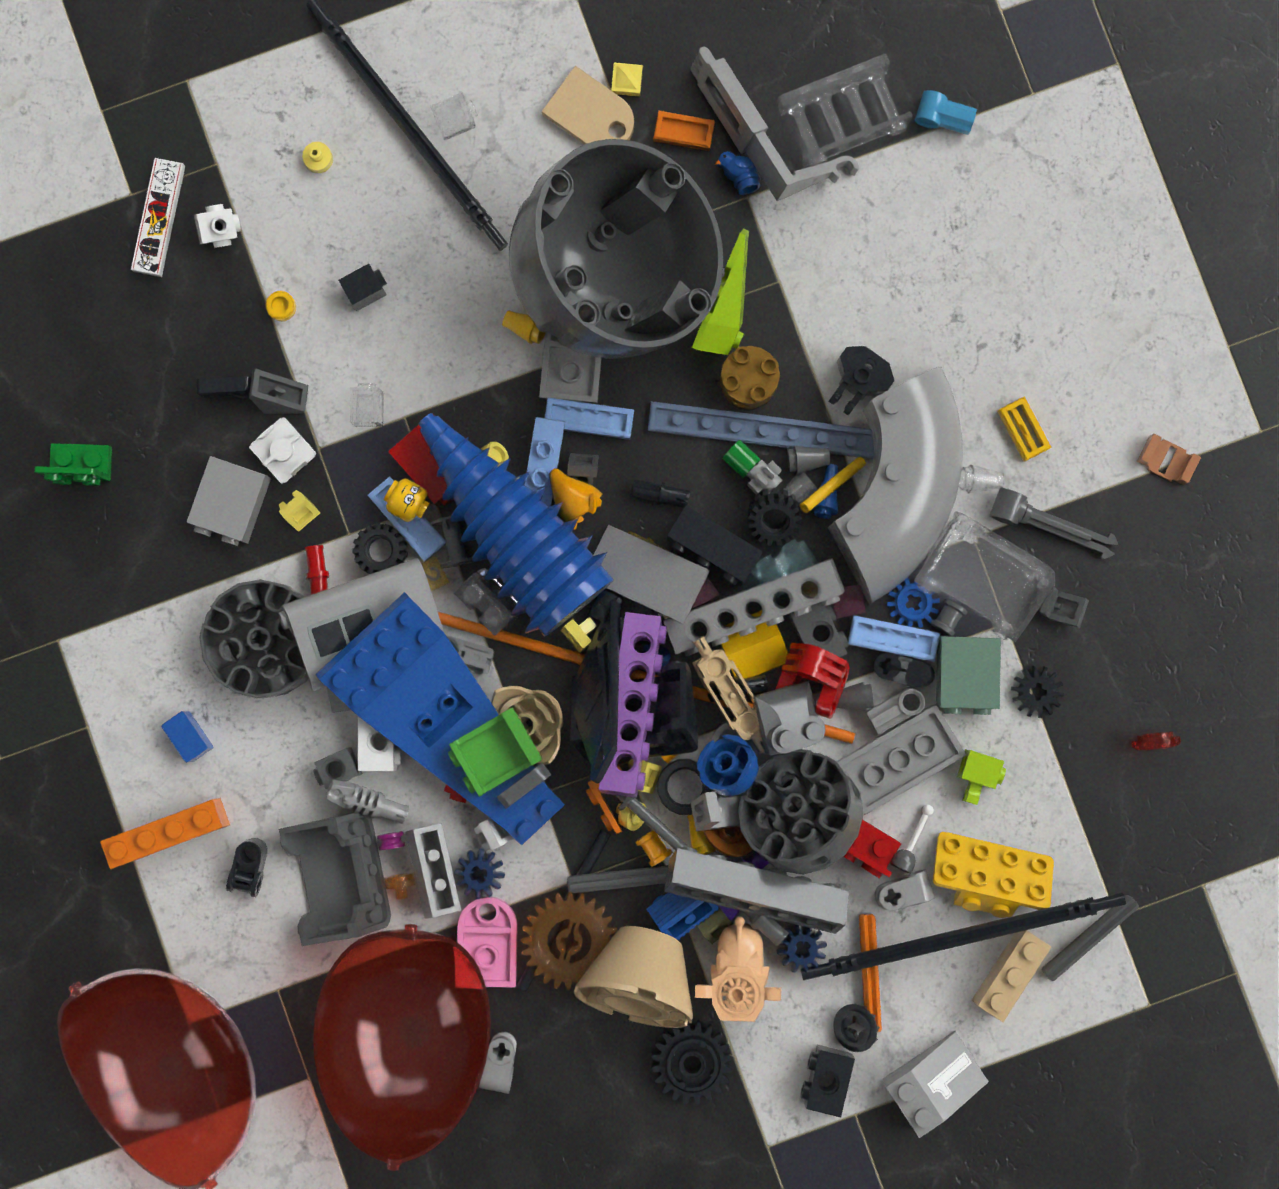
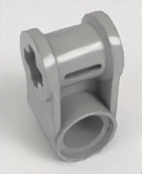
[875,869,935,911]
[479,1032,517,1094]

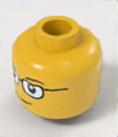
[384,478,430,522]

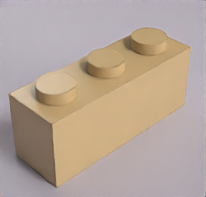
[972,930,1051,1022]

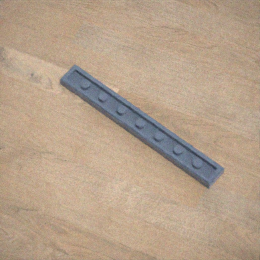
[648,401,874,459]

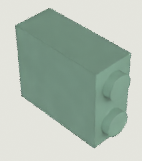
[936,636,1001,715]

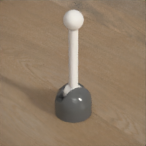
[890,805,934,874]

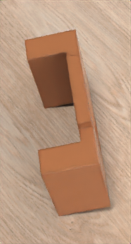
[1137,434,1201,485]

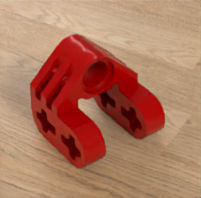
[775,643,850,719]

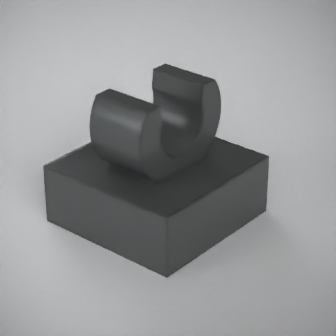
[567,453,599,485]

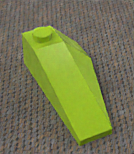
[692,228,749,355]

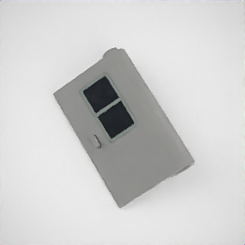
[278,558,444,691]

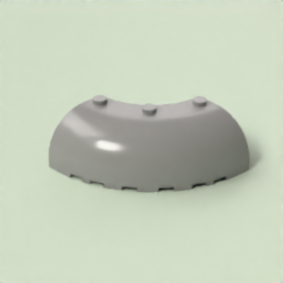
[828,367,963,604]

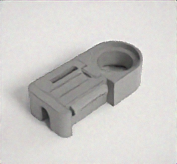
[447,636,495,674]

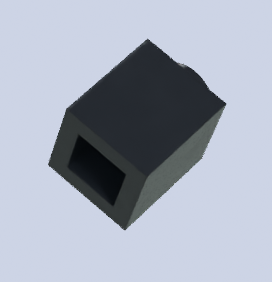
[338,263,387,311]

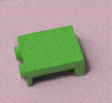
[448,707,543,796]

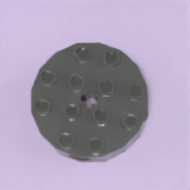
[199,579,308,698]
[738,749,864,875]

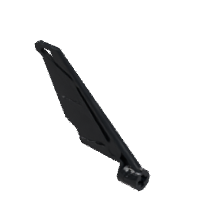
[573,590,624,784]

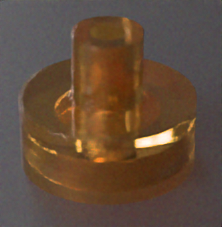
[384,873,415,900]

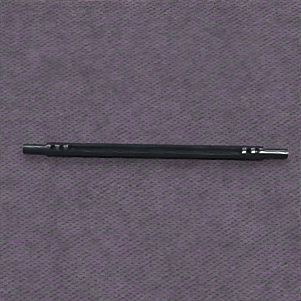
[306,0,508,251]
[800,893,1126,981]

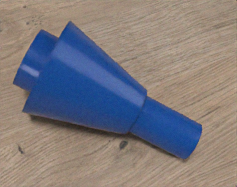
[812,464,838,519]

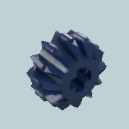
[454,848,505,899]
[776,924,827,973]

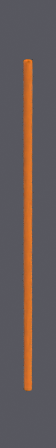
[437,611,855,744]

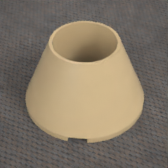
[574,926,693,1028]

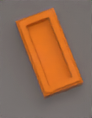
[653,111,715,151]

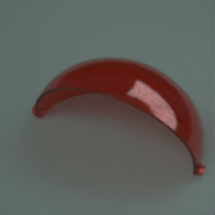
[313,924,491,1171]
[57,969,256,1189]

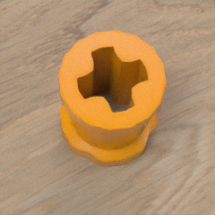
[635,830,673,867]

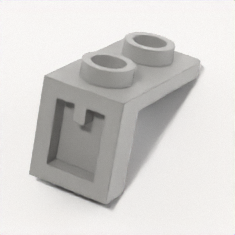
[690,792,741,831]

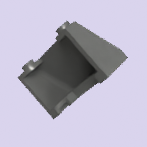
[279,812,391,946]

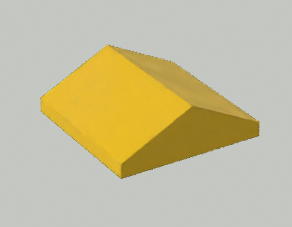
[721,610,788,678]

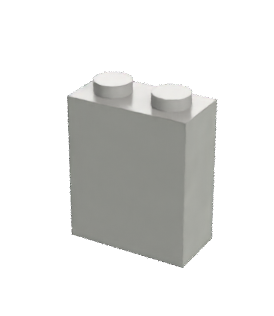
[187,456,271,546]

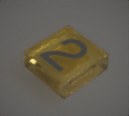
[421,556,450,592]

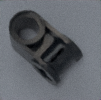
[226,838,268,898]

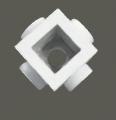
[194,204,241,248]

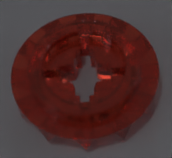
[1131,731,1181,751]

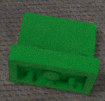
[34,443,112,486]

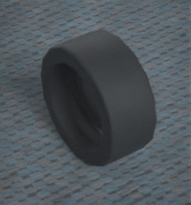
[657,759,713,815]

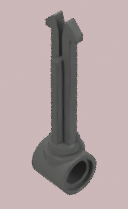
[989,488,1118,559]

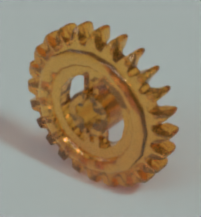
[520,892,617,990]

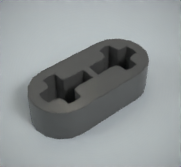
[497,762,551,809]

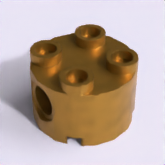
[720,346,780,410]

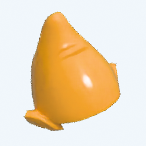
[549,468,602,530]

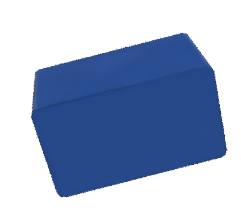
[161,711,214,763]

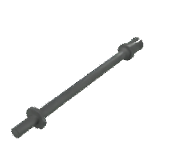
[615,795,789,946]

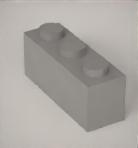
[405,823,461,919]

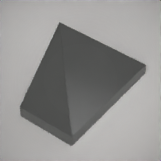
[249,368,309,414]

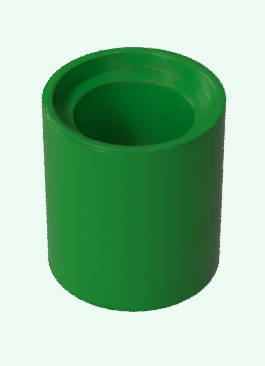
[722,440,761,478]

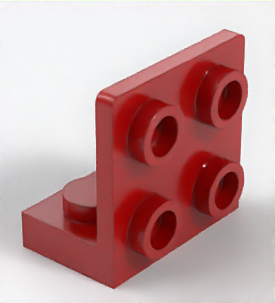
[843,819,902,879]

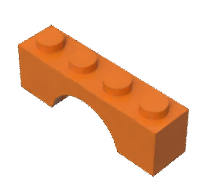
[100,798,230,869]

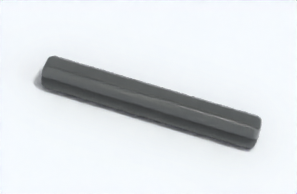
[567,865,668,893]
[1042,895,1139,981]

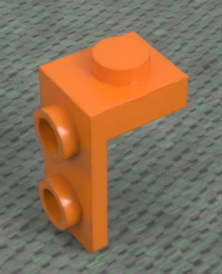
[586,764,622,834]

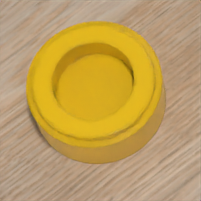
[266,291,296,322]

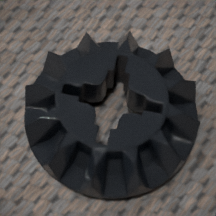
[833,1003,880,1052]

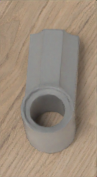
[865,688,925,735]

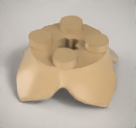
[491,686,563,765]

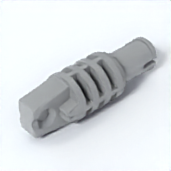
[326,780,409,824]

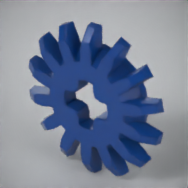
[887,576,940,628]

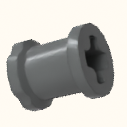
[930,598,968,637]

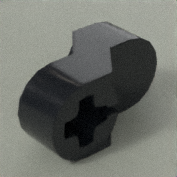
[874,653,935,688]

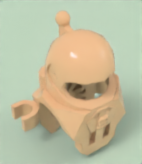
[695,916,782,1022]

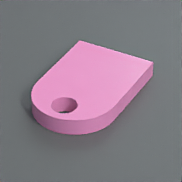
[456,896,517,987]

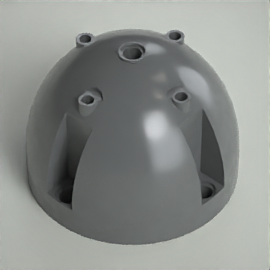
[509,139,723,359]

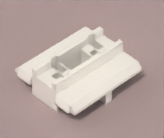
[249,417,317,484]

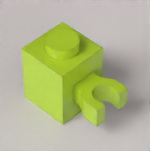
[957,749,1006,805]

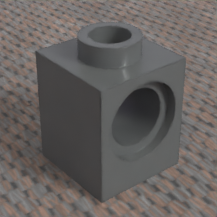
[313,747,363,789]

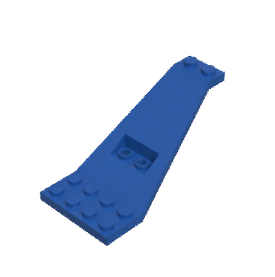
[316,592,565,845]

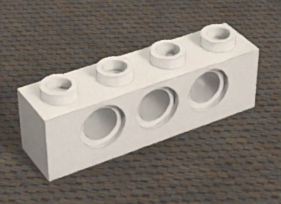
[358,716,402,771]

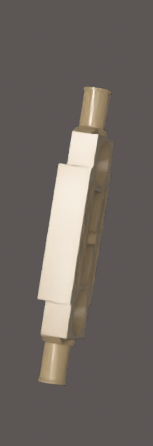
[693,636,765,753]

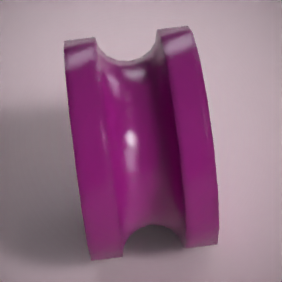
[377,831,406,851]

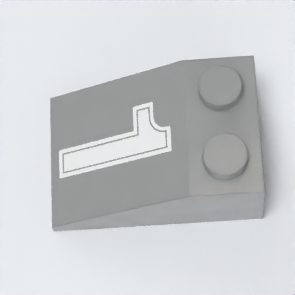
[881,1031,989,1138]

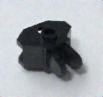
[828,346,894,416]

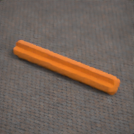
[859,914,882,1032]

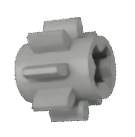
[747,460,783,495]

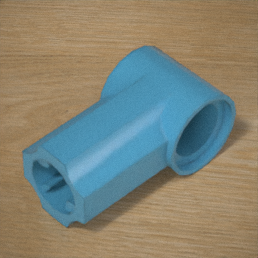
[915,90,977,135]

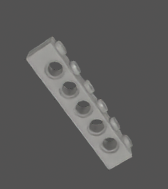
[663,558,845,656]

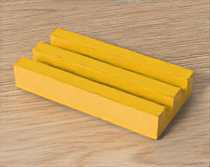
[997,396,1052,462]

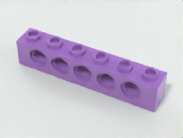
[599,612,667,798]

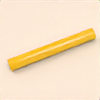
[800,457,866,513]

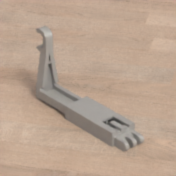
[690,47,859,201]

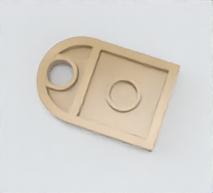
[542,66,634,145]

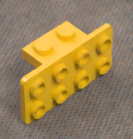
[933,832,1054,918]

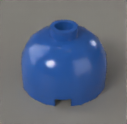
[697,734,759,797]

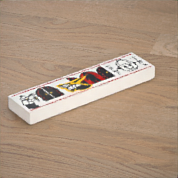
[131,158,185,277]

